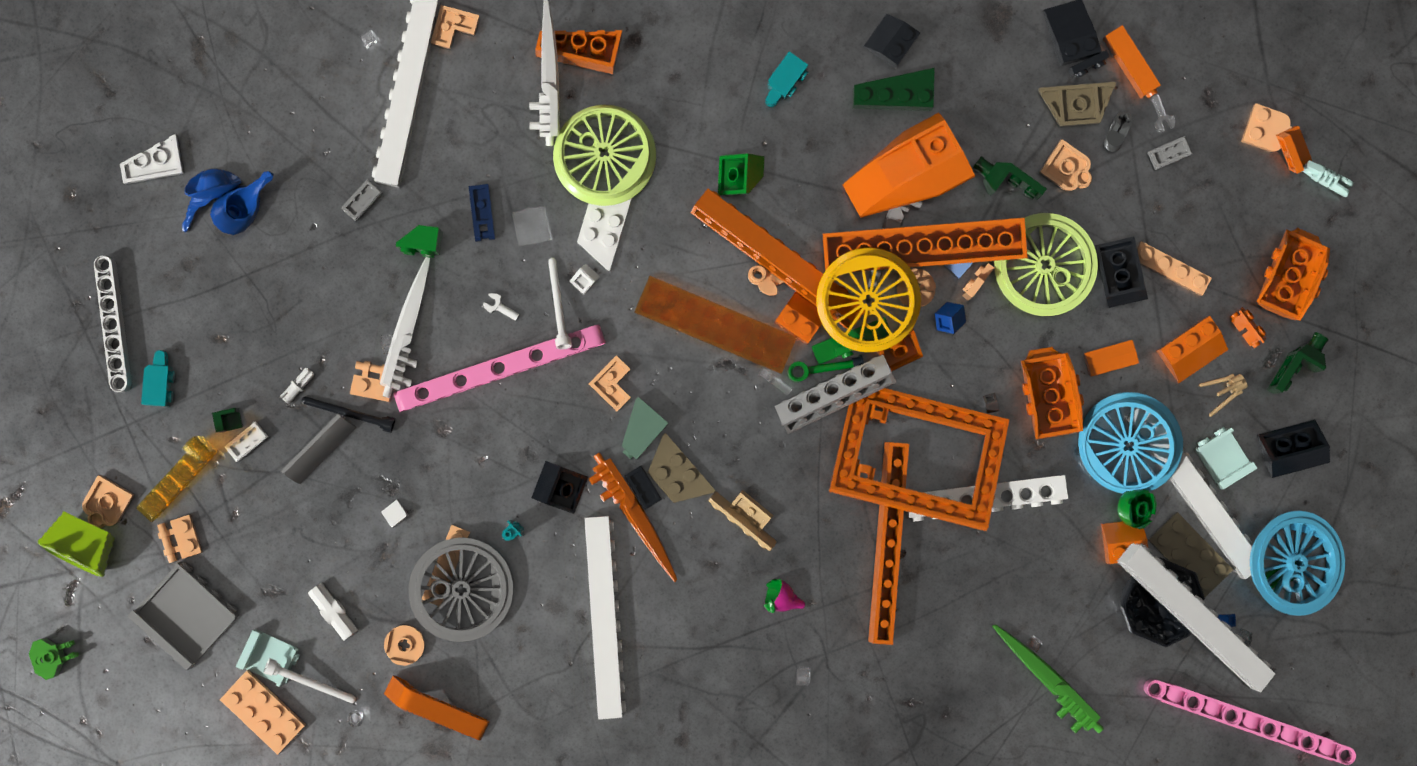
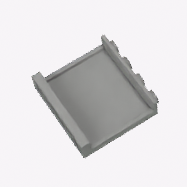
[127,562,239,670]

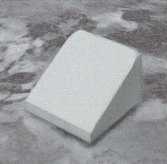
[569,264,600,295]
[381,500,409,528]

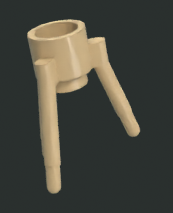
[1199,374,1248,417]

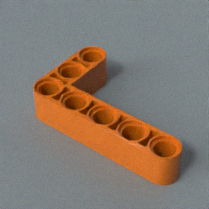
[384,675,490,740]

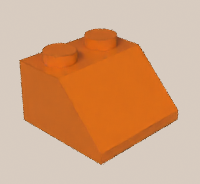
[774,292,822,345]
[1101,521,1148,564]

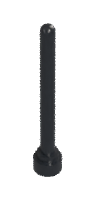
[301,397,396,433]

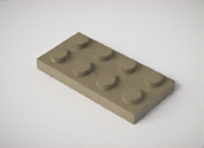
[1148,512,1233,597]

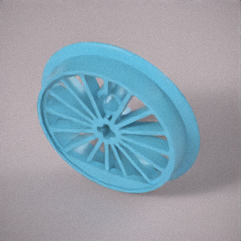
[1078,392,1183,494]
[1250,511,1345,616]

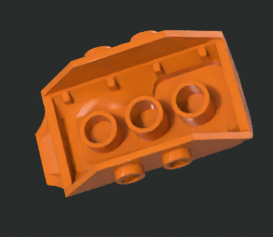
[1257,227,1330,321]
[1021,347,1084,439]

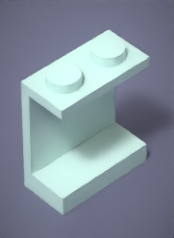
[1194,427,1257,490]
[236,629,300,687]

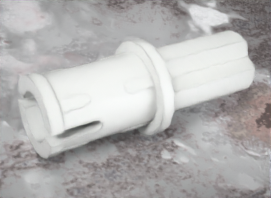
[280,368,314,404]

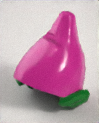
[764,579,805,613]

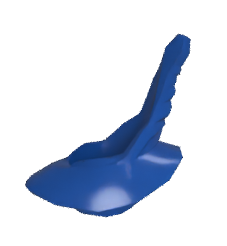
[182,168,242,232]
[210,171,274,235]

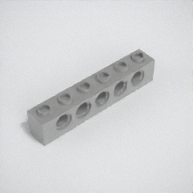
[775,355,896,434]

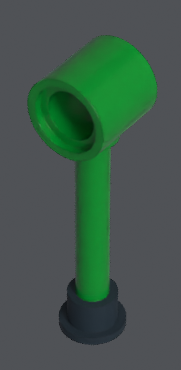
[787,355,864,383]

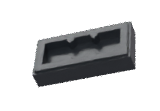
[624,466,662,510]

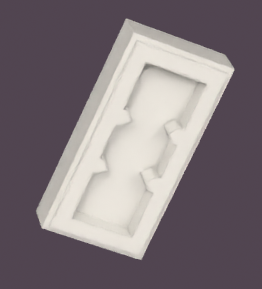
[224,421,269,462]

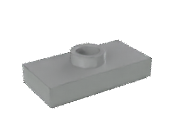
[1147,136,1193,170]
[341,179,383,222]

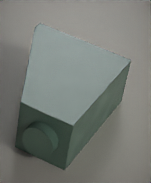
[622,397,669,460]

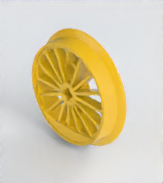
[816,248,921,352]

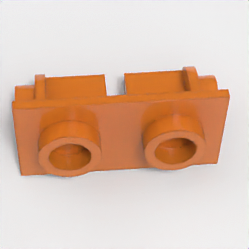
[1230,307,1266,348]

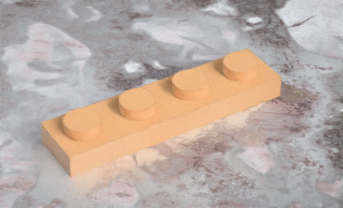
[1137,241,1212,296]
[422,525,471,606]

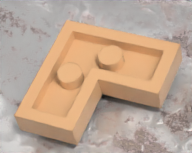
[430,5,480,49]
[962,263,994,300]
[589,355,631,412]

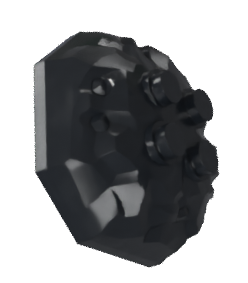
[1120,557,1205,647]

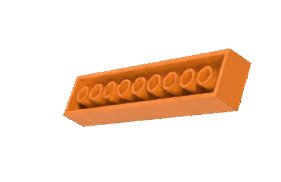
[823,218,1027,272]

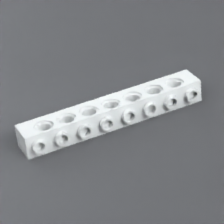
[906,475,1068,522]

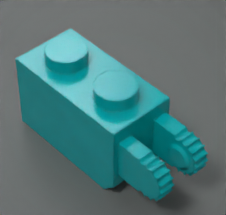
[765,51,809,108]
[141,350,175,407]

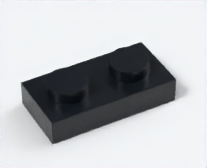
[1068,50,1110,78]

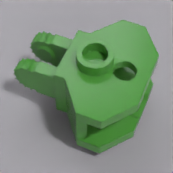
[29,638,79,680]

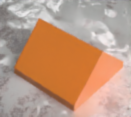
[877,329,923,371]

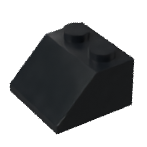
[864,14,920,69]
[531,461,588,514]

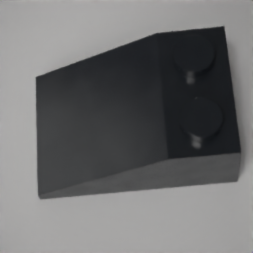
[1043,0,1102,67]
[1095,237,1148,308]

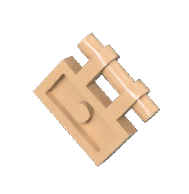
[350,361,392,402]
[157,515,203,563]

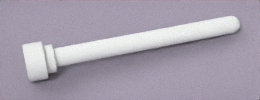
[548,258,572,350]
[263,658,356,703]

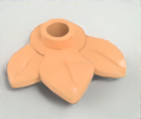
[748,264,784,296]

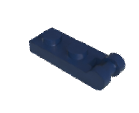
[468,184,496,242]

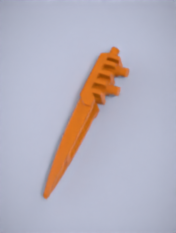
[589,452,677,582]

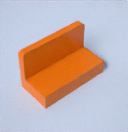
[1276,126,1312,174]

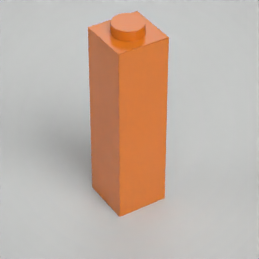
[1103,25,1161,99]

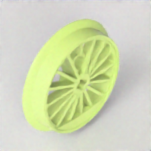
[553,105,656,206]
[994,213,1098,316]

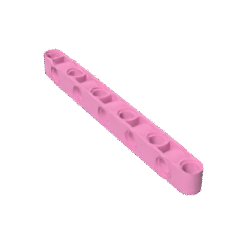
[393,324,606,412]
[1144,679,1356,765]

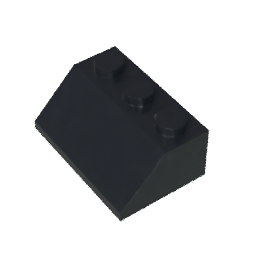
[1258,420,1330,478]

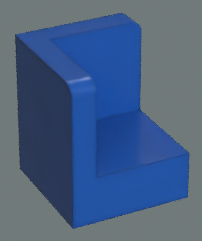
[935,302,966,334]

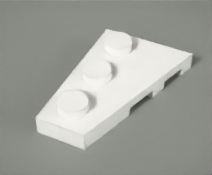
[120,134,184,184]

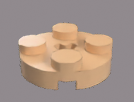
[896,268,936,307]
[384,625,425,666]

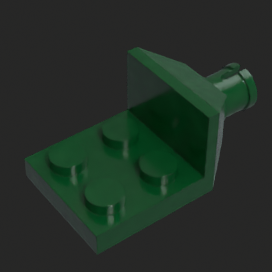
[972,156,1047,200]
[1267,332,1329,394]

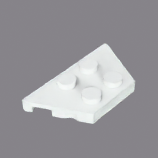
[577,198,632,271]

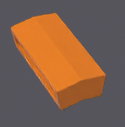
[1083,340,1139,377]

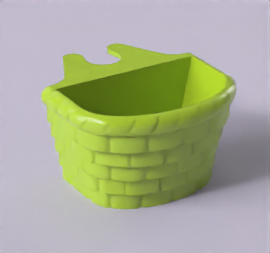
[38,511,115,577]

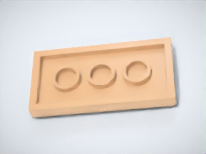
[220,670,306,755]

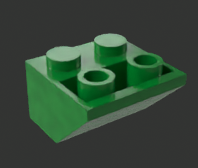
[396,225,443,258]

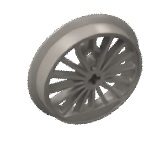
[408,538,513,642]

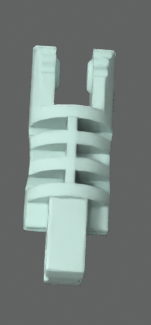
[1302,160,1354,197]

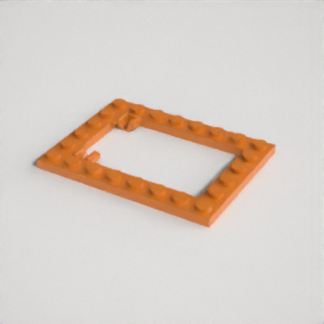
[829,382,1010,531]

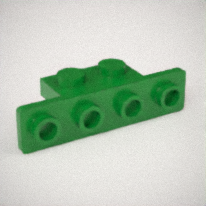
[812,317,891,364]

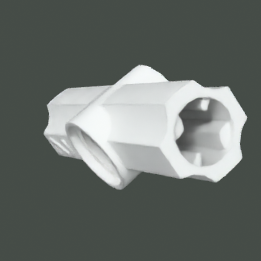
[308,583,358,641]

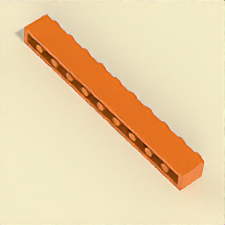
[690,189,865,331]
[868,442,909,645]

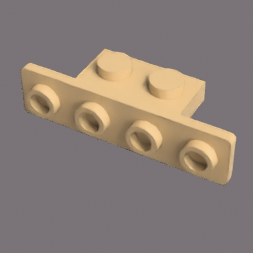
[708,490,777,551]

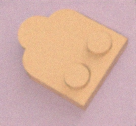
[1241,103,1292,152]
[1039,139,1092,191]
[82,474,135,528]

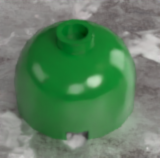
[1117,489,1157,529]

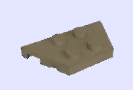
[1038,82,1116,127]
[648,433,716,503]

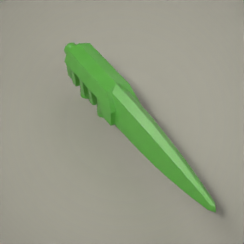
[992,625,1104,734]

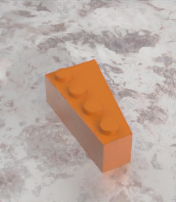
[535,30,622,74]

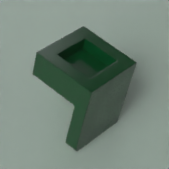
[212,408,243,433]

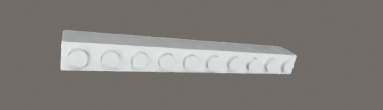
[372,0,441,188]
[1125,408,1265,579]
[585,516,626,719]
[1117,543,1275,692]

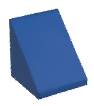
[1217,614,1236,627]

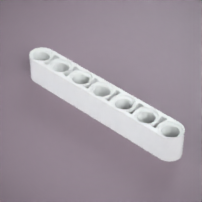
[94,256,132,393]

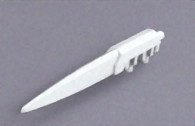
[529,0,560,146]
[380,257,430,398]

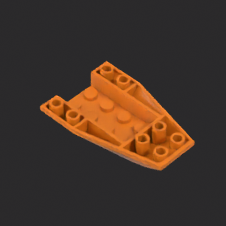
[843,112,976,218]

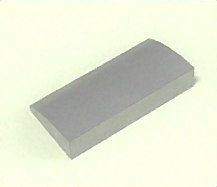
[281,414,356,484]

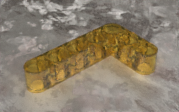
[136,436,218,522]

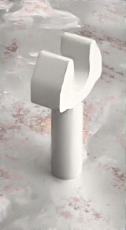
[483,293,520,321]

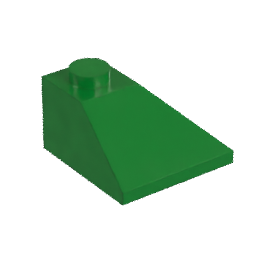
[718,153,765,196]

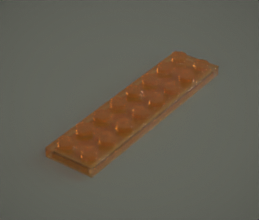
[634,276,797,374]

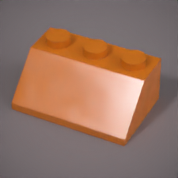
[1156,316,1228,383]

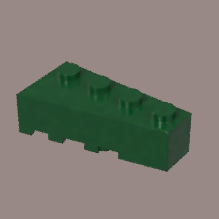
[852,68,935,111]

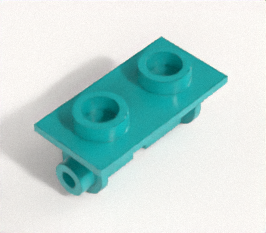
[502,520,525,541]

